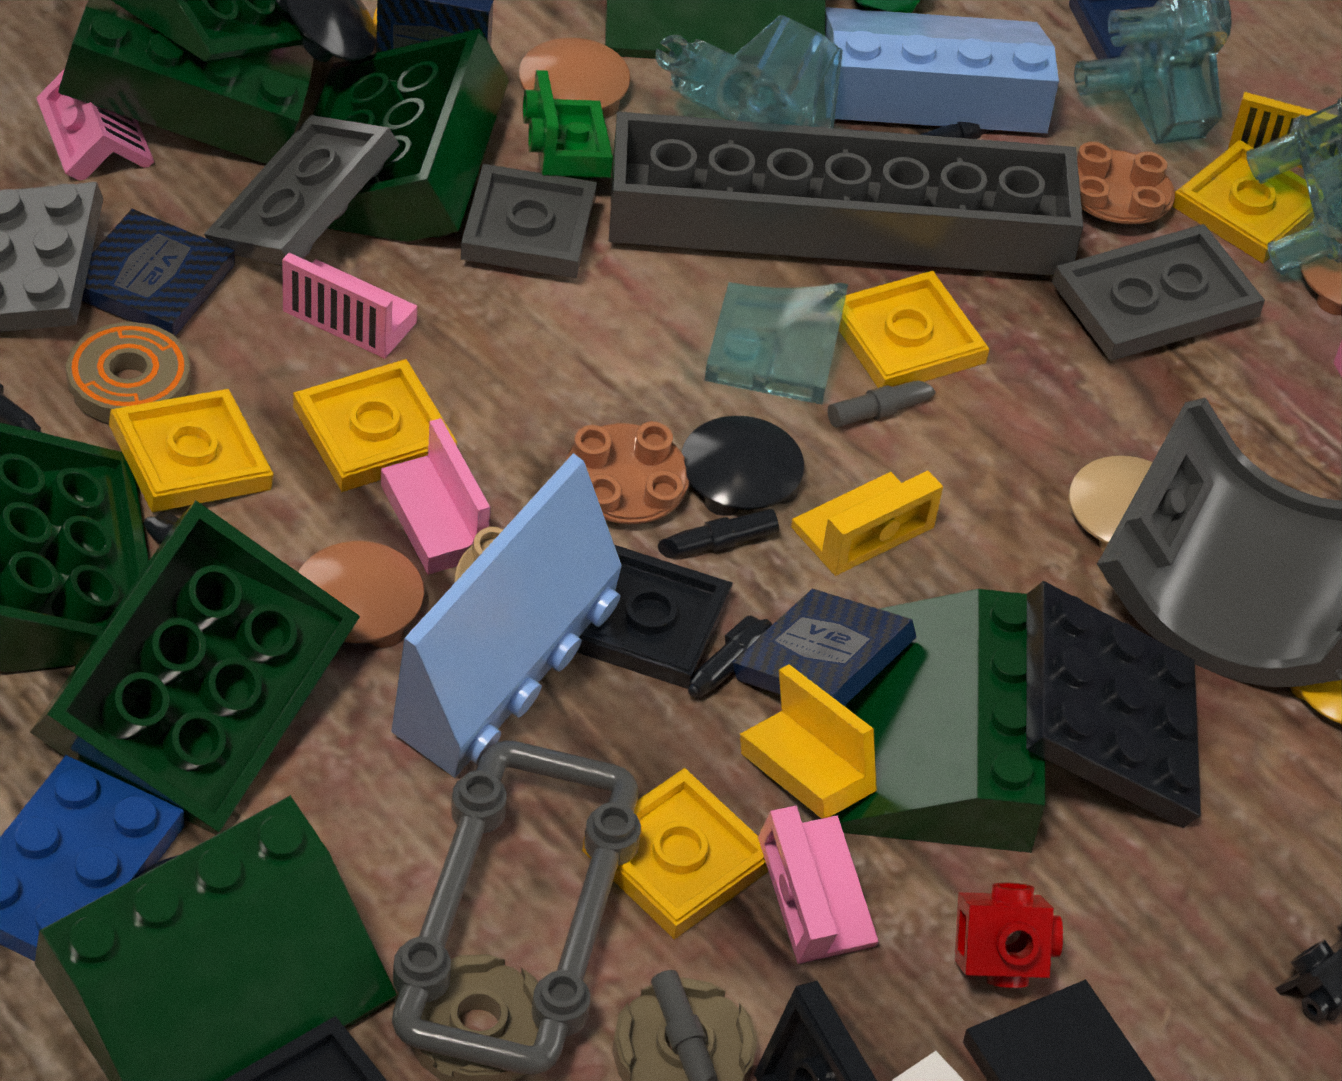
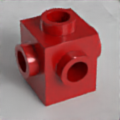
[955,882,1063,988]

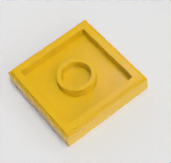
[1172,140,1331,264]
[827,270,989,388]
[293,359,457,492]
[109,389,274,513]
[582,768,769,940]

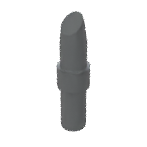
[828,380,936,428]
[651,970,717,1081]

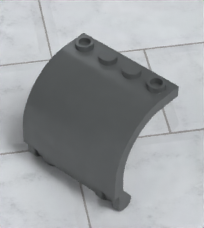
[1097,398,1342,687]

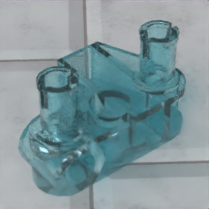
[1074,0,1232,144]
[656,14,843,128]
[1246,97,1342,276]

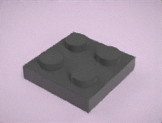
[461,164,597,278]

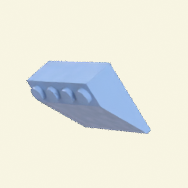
[824,7,1059,134]
[391,453,622,778]

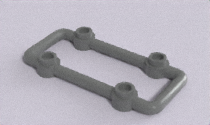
[392,741,641,1075]

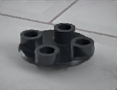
[276,0,376,62]
[682,416,804,516]

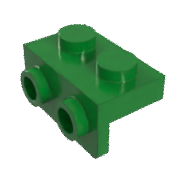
[523,70,613,180]

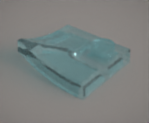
[704,282,848,405]

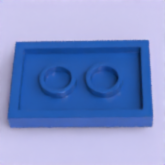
[0,755,185,961]

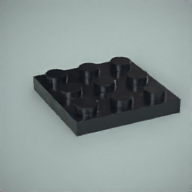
[1026,581,1201,828]

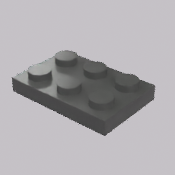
[204,115,399,265]
[0,182,103,332]
[1052,224,1265,361]

